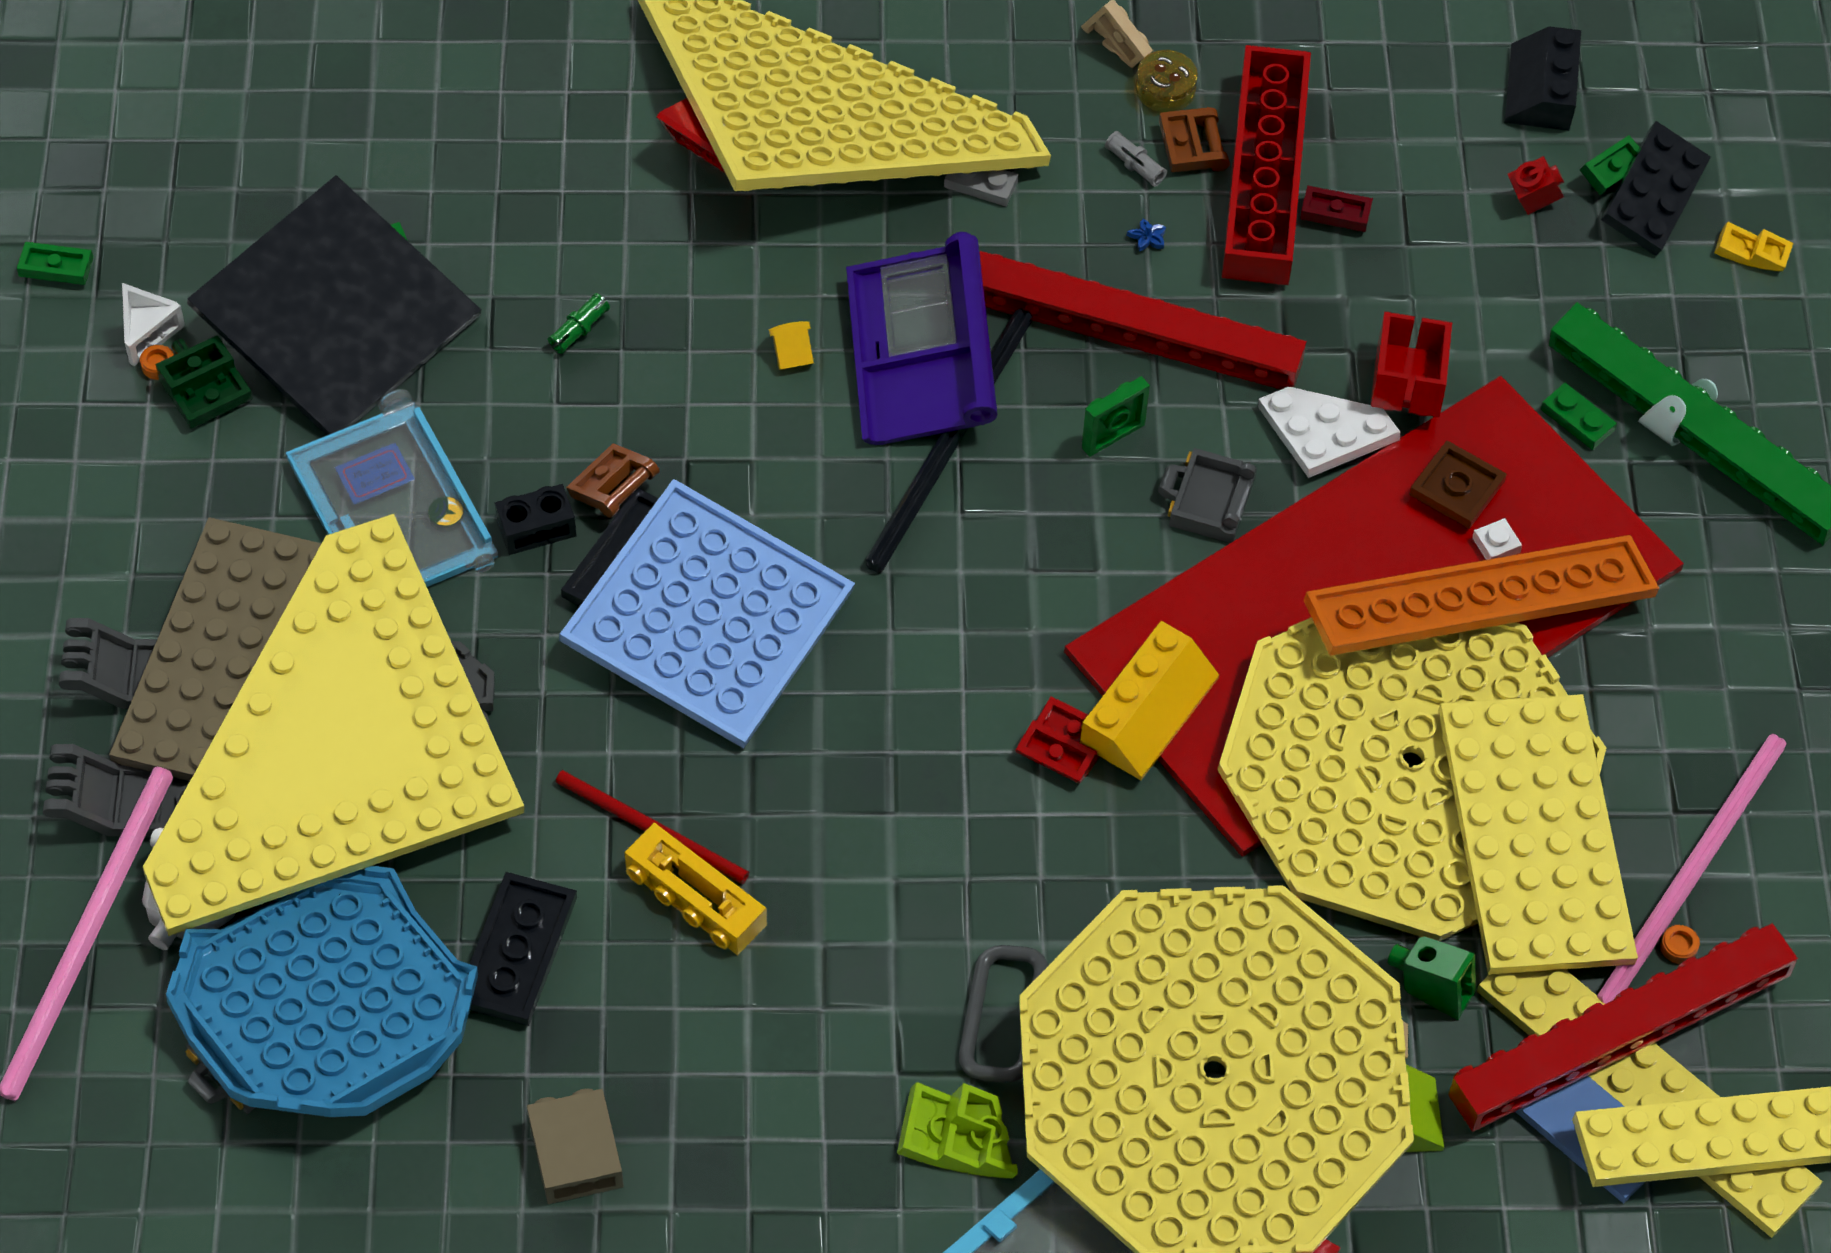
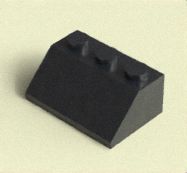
[1504,26,1581,131]

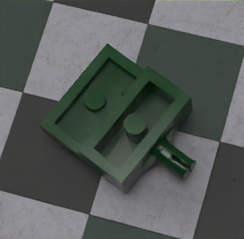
[155,335,253,429]

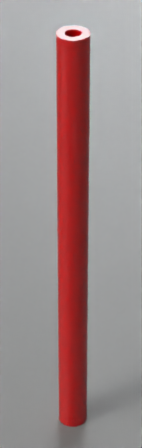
[556,770,750,885]

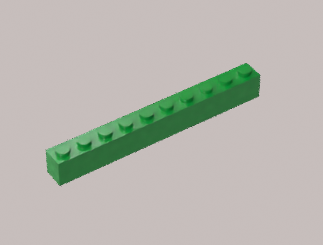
[1548,302,1831,546]

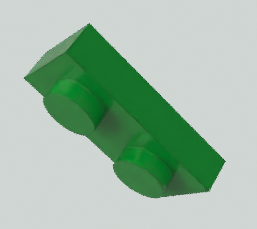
[1580,135,1639,195]
[17,242,94,285]
[1540,383,1617,450]

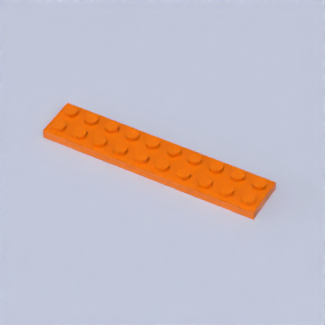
[1304,535,1659,656]

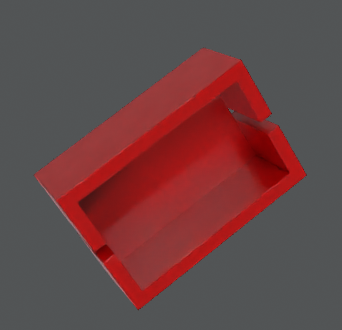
[1371,311,1452,417]

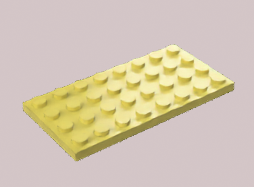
[1438,694,1638,975]

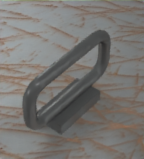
[959,945,1048,1083]

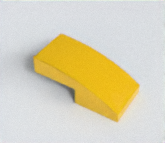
[1714,222,1793,271]

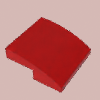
[1016,696,1100,784]

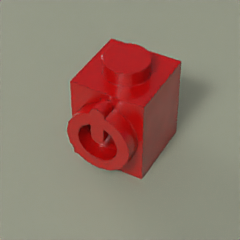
[1508,156,1564,215]

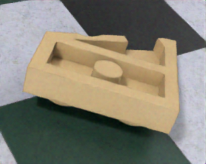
[1081,0,1153,68]

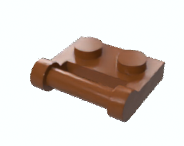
[1159,107,1230,172]
[566,443,660,518]

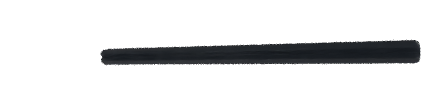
[866,308,1032,573]

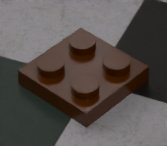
[1409,440,1507,529]

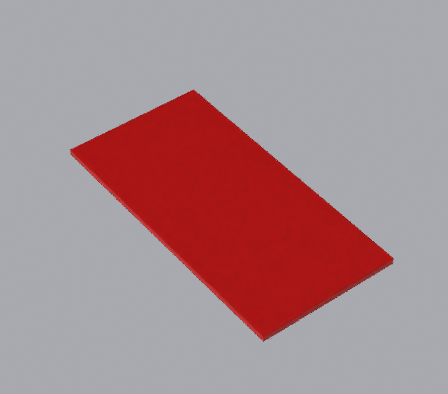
[1064,376,1684,857]

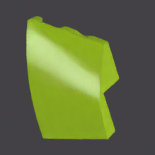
[897,1082,1018,1179]

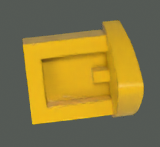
[769,321,814,370]

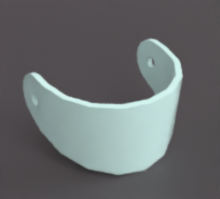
[1638,379,1718,446]

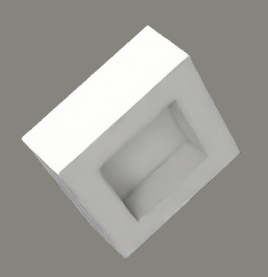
[1472,518,1522,560]

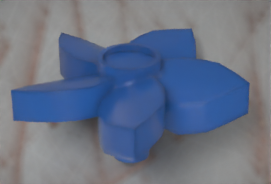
[1127,219,1166,252]

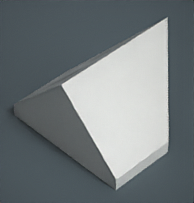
[122,283,185,366]

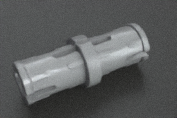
[1105,131,1167,187]

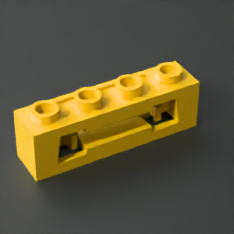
[624,823,767,956]

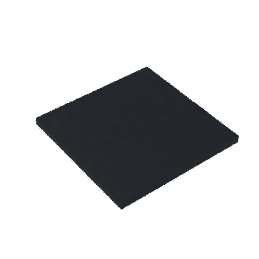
[187,175,482,435]

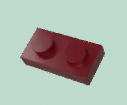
[1300,185,1373,232]

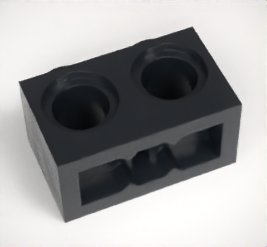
[495,484,577,555]

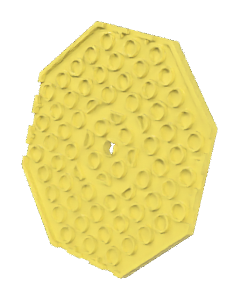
[1217,617,1607,941]
[1019,885,1414,1253]

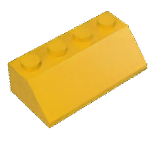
[1080,621,1219,781]

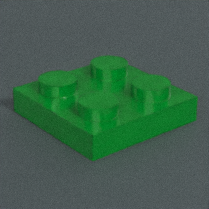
[1082,376,1150,457]

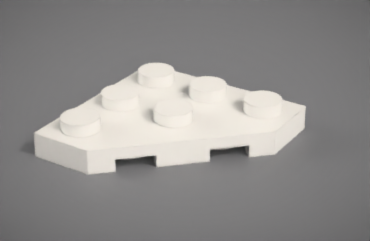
[1258,387,1400,478]

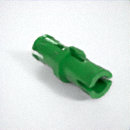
[547,293,610,354]

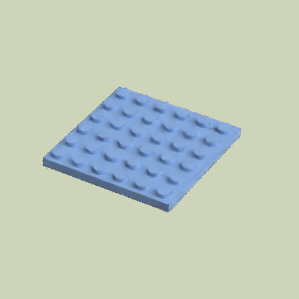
[559,479,855,749]

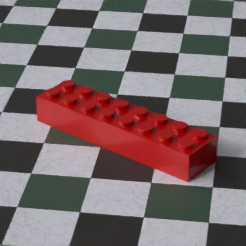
[1222,45,1311,285]

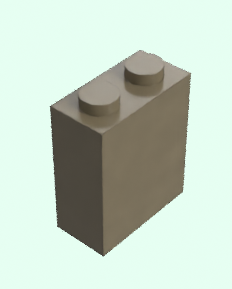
[527,1088,624,1204]

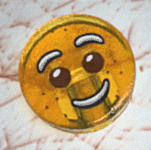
[1136,50,1198,112]

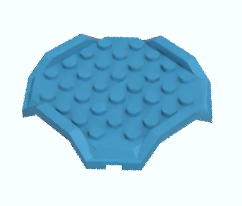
[166,866,478,1117]

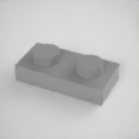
[944,170,1018,207]

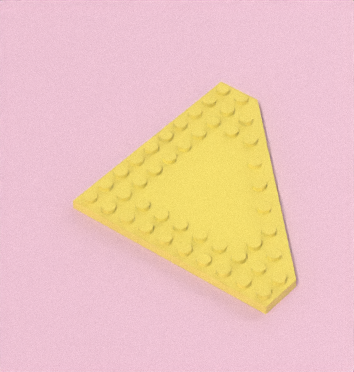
[638,0,1051,191]
[143,514,524,936]

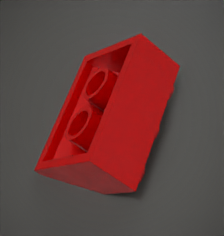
[656,98,726,174]

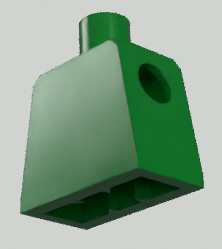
[1387,936,1476,1020]

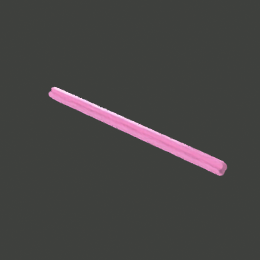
[1597,734,1786,1004]
[0,766,173,1101]

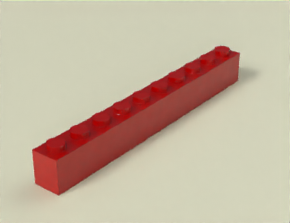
[979,251,1307,390]
[1448,923,1798,1132]

